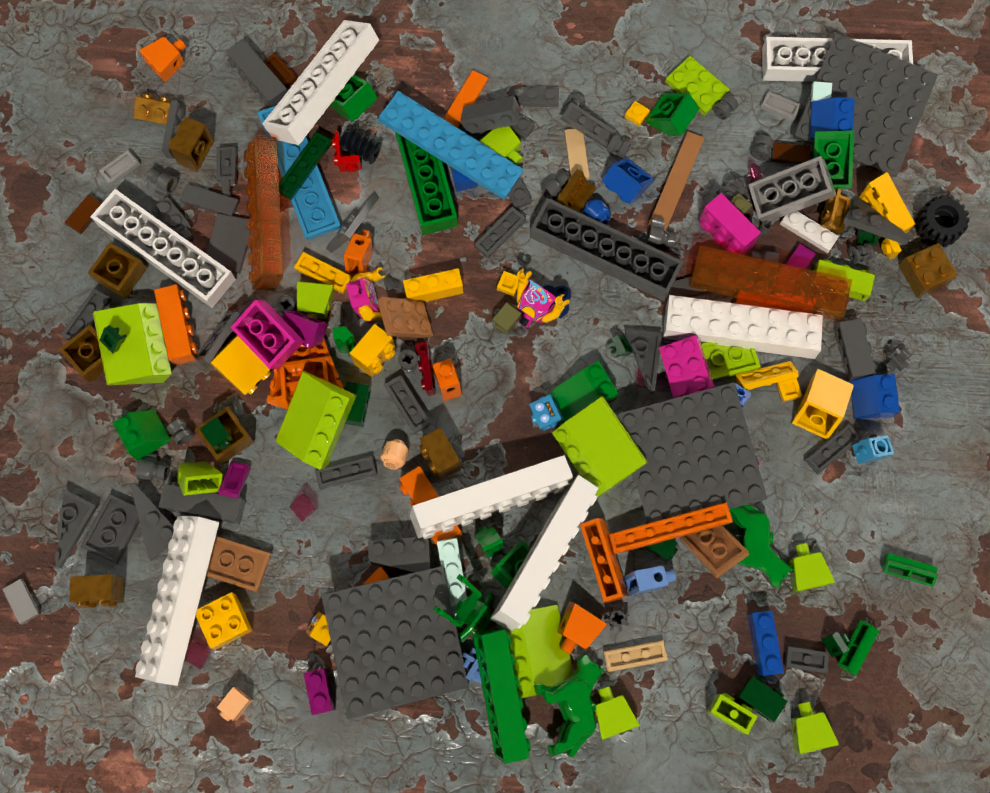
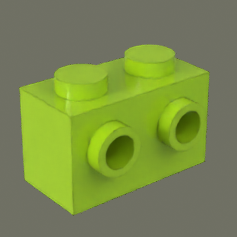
[707,693,758,735]

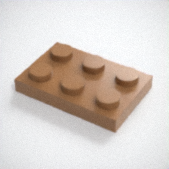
[377,297,433,339]
[679,526,749,578]
[206,536,272,593]

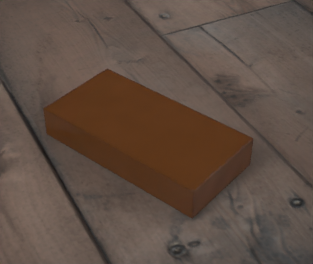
[263,53,297,88]
[771,142,810,165]
[64,194,102,235]

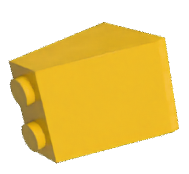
[210,335,272,395]
[792,369,854,440]

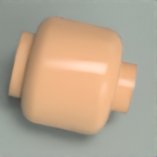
[381,439,409,470]

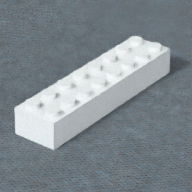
[262,20,379,145]
[762,37,913,82]
[91,189,236,308]
[663,295,823,359]
[410,455,573,539]
[490,475,599,632]
[135,516,219,686]

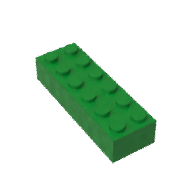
[395,132,458,235]
[472,627,531,764]

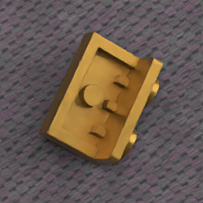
[133,93,171,125]
[557,169,596,213]
[820,188,851,234]

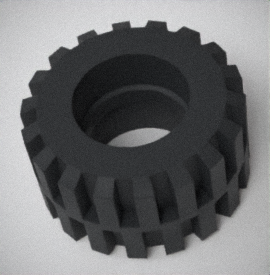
[915,195,970,247]

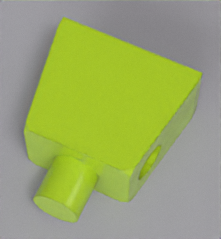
[479,126,523,165]
[297,281,335,319]
[178,461,222,496]
[789,543,835,593]
[595,686,640,740]
[791,701,839,754]

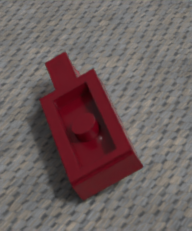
[415,341,436,396]

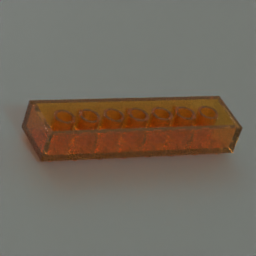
[244,135,283,291]
[689,245,852,321]

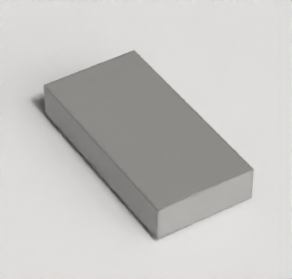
[760,91,802,122]
[99,150,141,186]
[2,579,40,625]

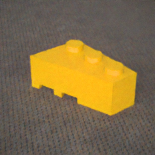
[859,172,915,233]

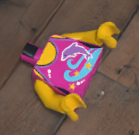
[346,267,385,322]
[517,268,570,328]

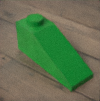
[475,526,503,559]

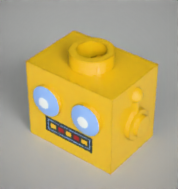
[305,611,330,646]

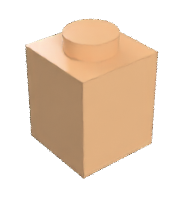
[217,687,253,721]

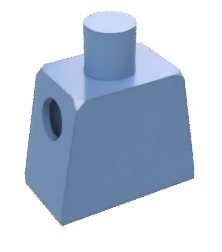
[624,566,676,596]

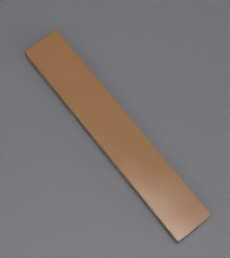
[648,131,705,232]

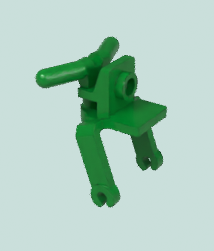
[434,574,494,641]

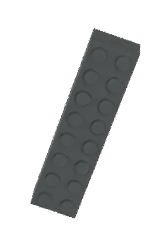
[530,198,684,301]

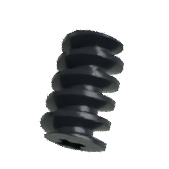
[340,127,381,164]

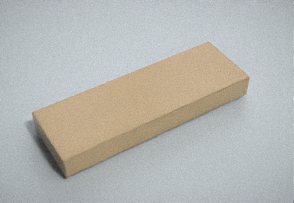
[564,129,590,181]
[603,640,668,672]

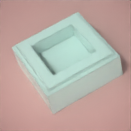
[811,82,832,102]

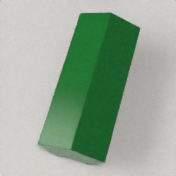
[333,326,357,357]
[882,553,938,587]
[838,620,880,676]

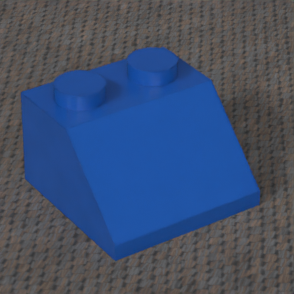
[809,97,855,139]
[602,158,655,204]
[849,374,900,419]

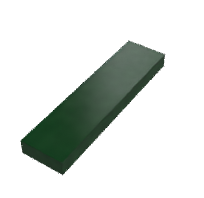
[275,132,332,200]

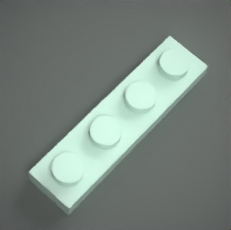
[437,537,467,618]

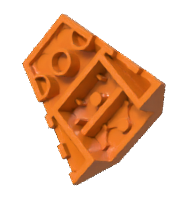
[266,338,344,410]

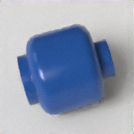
[583,200,611,225]

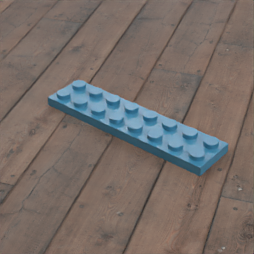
[378,91,524,200]
[257,105,341,241]

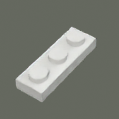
[780,211,839,253]

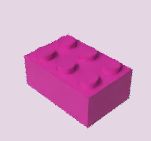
[699,193,761,261]
[230,299,304,369]
[659,335,714,398]

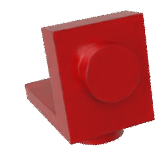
[332,131,362,172]

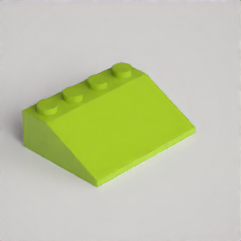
[93,303,172,385]
[275,371,357,470]
[552,397,648,498]
[500,605,574,699]

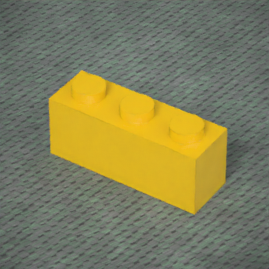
[403,268,463,302]

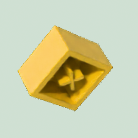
[350,324,396,378]
[196,592,253,650]

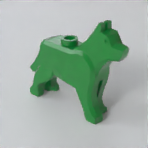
[729,504,794,588]
[534,654,604,758]

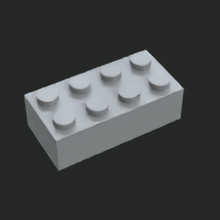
[748,156,836,222]

